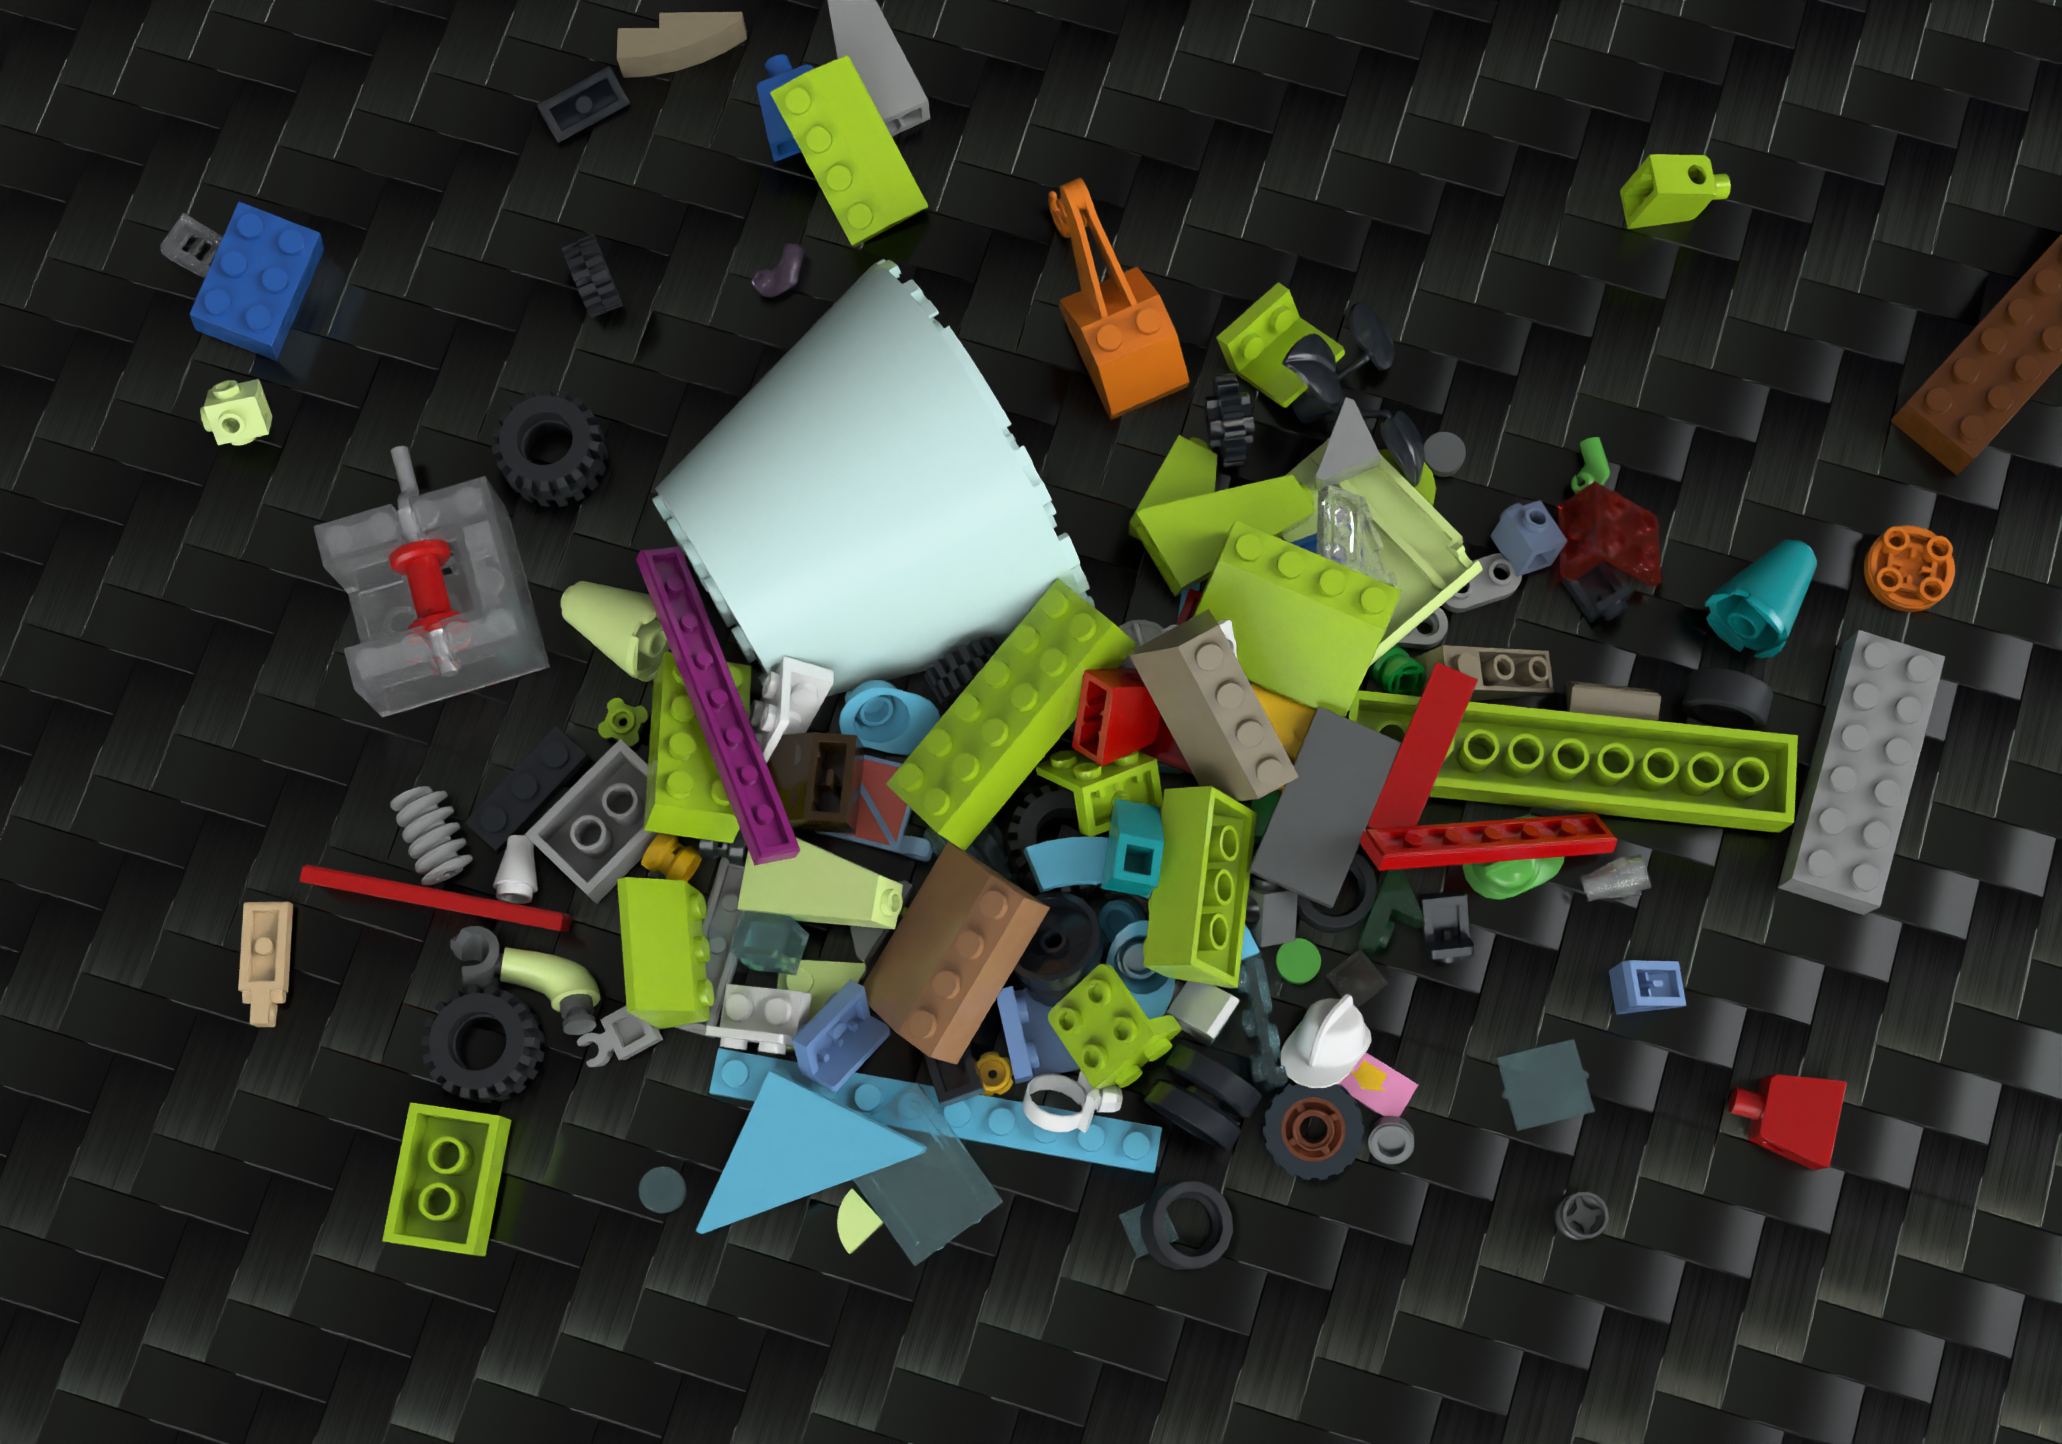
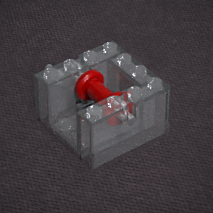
[313,446,550,717]

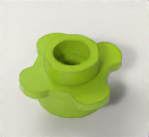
[598,698,649,747]

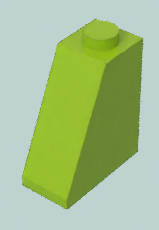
[1129,435,1217,540]

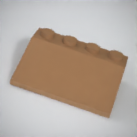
[863,841,1050,1065]

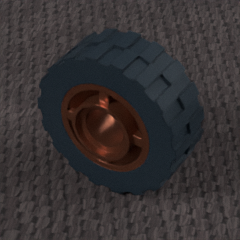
[1263,1080,1364,1180]

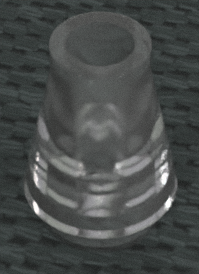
[1580,853,1651,902]

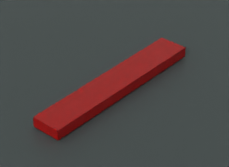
[1359,813,1618,871]
[299,865,573,932]

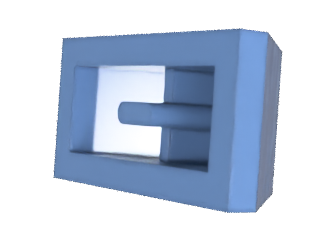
[1609,960,1686,1015]

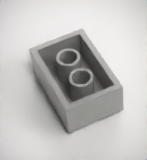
[525,739,659,904]

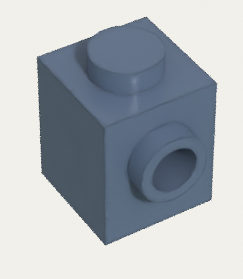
[1490,500,1568,577]

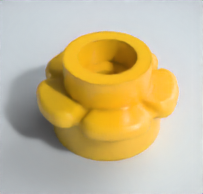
[976,1052,1014,1096]

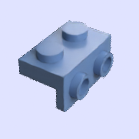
[792,979,891,1092]

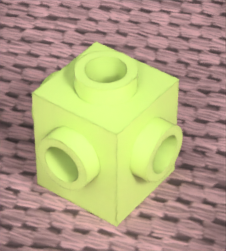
[200,379,272,445]

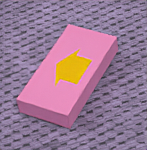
[1338,1053,1418,1117]

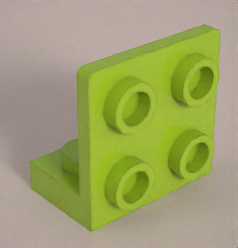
[1216,282,1345,407]
[1036,750,1163,838]

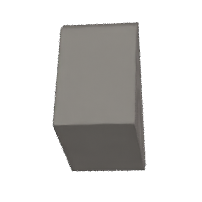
[1315,397,1380,490]

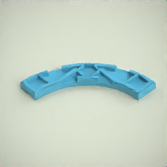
[1023,837,1260,961]

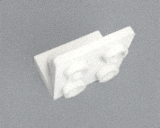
[749,656,834,764]

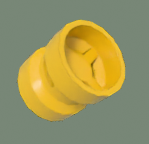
[641,833,702,882]

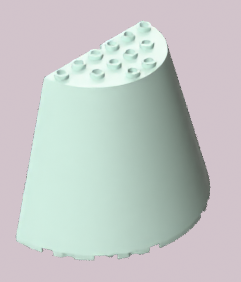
[652,259,1095,696]

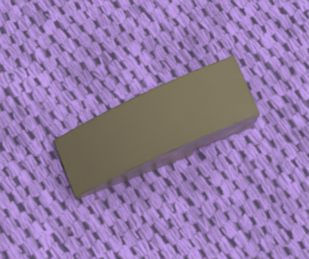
[617,12,747,78]

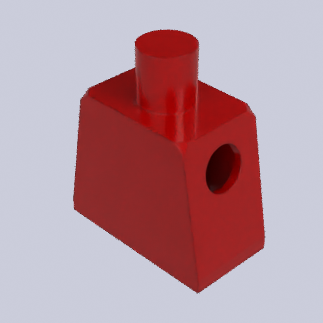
[1072,668,1161,766]
[1729,1074,1847,1170]

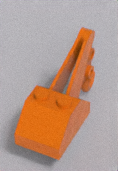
[1048,177,1190,420]

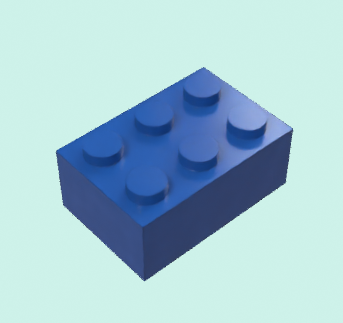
[189,202,324,361]

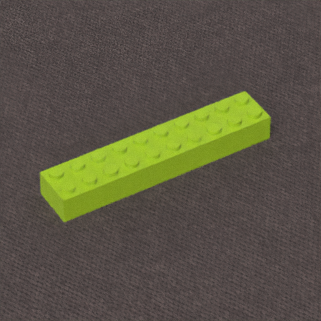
[1345,690,1798,833]

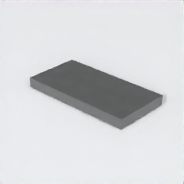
[1247,706,1401,908]

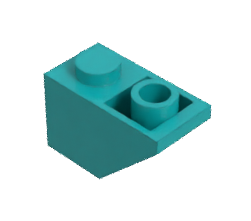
[1101,799,1164,897]

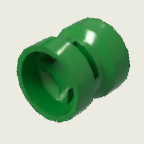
[1367,644,1426,696]

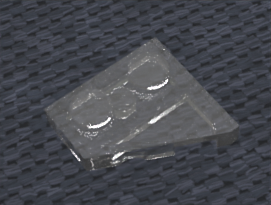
[1317,484,1397,587]

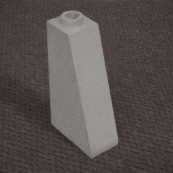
[828,0,930,136]

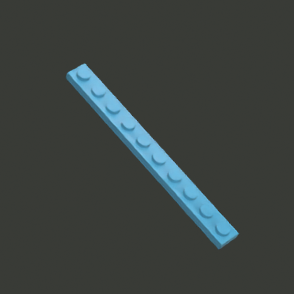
[709,1048,1162,1174]

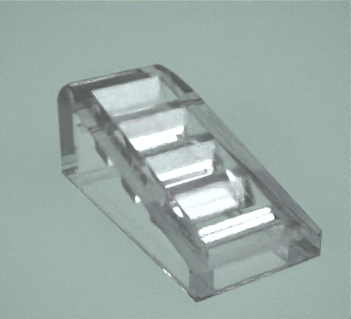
[160,213,223,278]

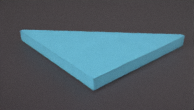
[696,1070,927,1234]

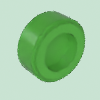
[1275,938,1321,985]

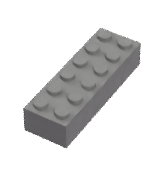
[1778,630,1945,915]

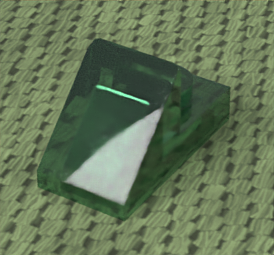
[1355,869,1426,956]

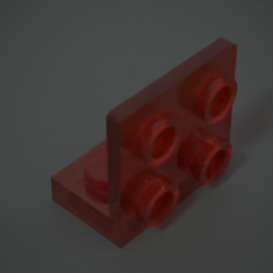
[1558,481,1662,587]

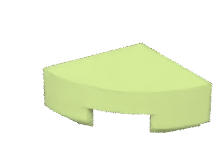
[837,1188,884,1254]

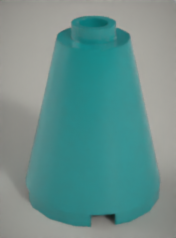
[1705,540,1817,658]

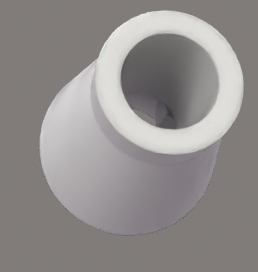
[493,835,538,904]

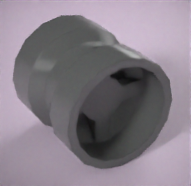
[1554,1192,1609,1240]

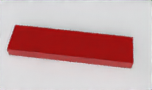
[1367,662,1478,829]

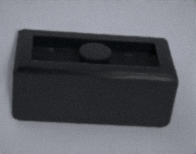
[536,66,630,143]

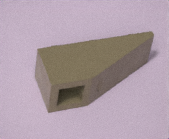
[1413,645,1554,701]

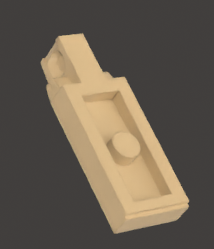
[238,902,293,1027]

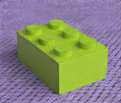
[382,1102,511,1257]

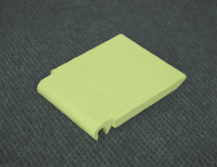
[1279,438,1483,667]

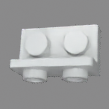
[705,984,812,1055]

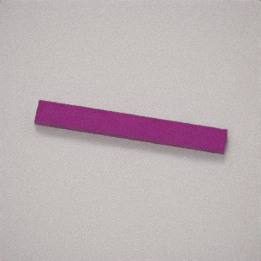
[636,546,801,866]

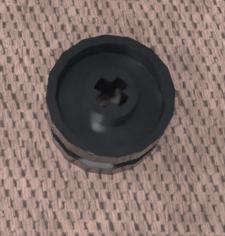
[1013,892,1110,1007]
[1144,1044,1262,1153]

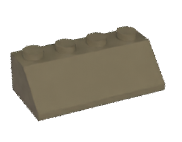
[1128,609,1299,801]

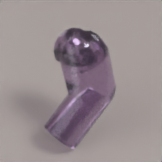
[753,244,804,297]

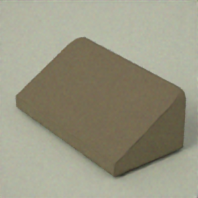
[1565,681,1661,721]

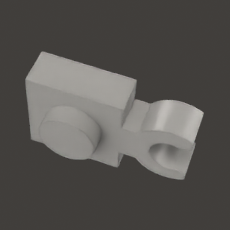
[577,1005,663,1067]

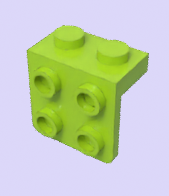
[1048,964,1183,1090]

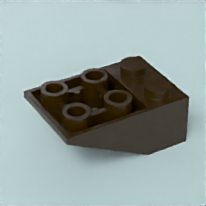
[767,732,865,834]

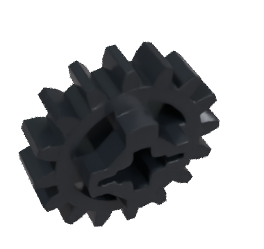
[1204,372,1254,468]

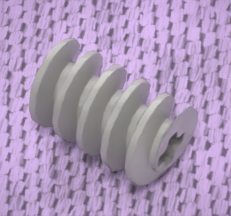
[390,786,473,886]

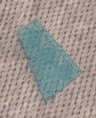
[1237,950,1288,1092]

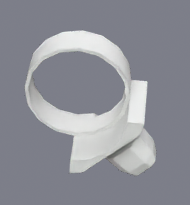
[1022,1071,1123,1133]

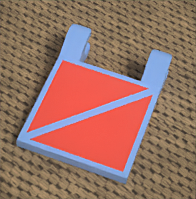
[815,755,933,862]

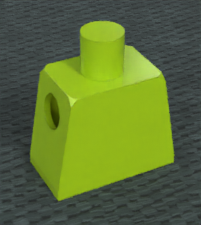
[1620,154,1731,229]

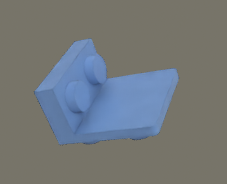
[997,986,1080,1084]

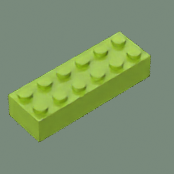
[886,578,1138,851]

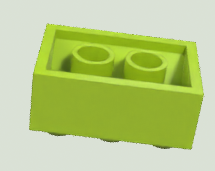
[617,877,714,1029]

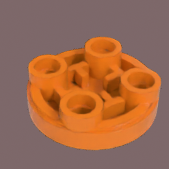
[1864,525,1955,612]

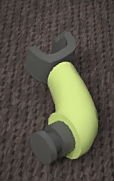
[450,926,601,1035]

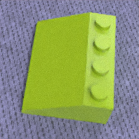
[1192,520,1402,717]

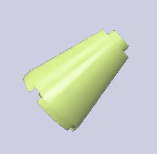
[560,581,670,682]

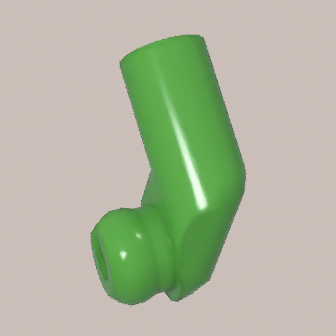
[1571,437,1610,498]

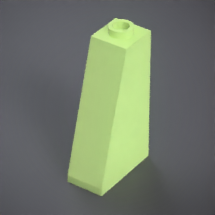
[737,837,903,929]

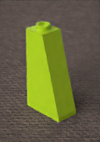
[1130,474,1316,597]

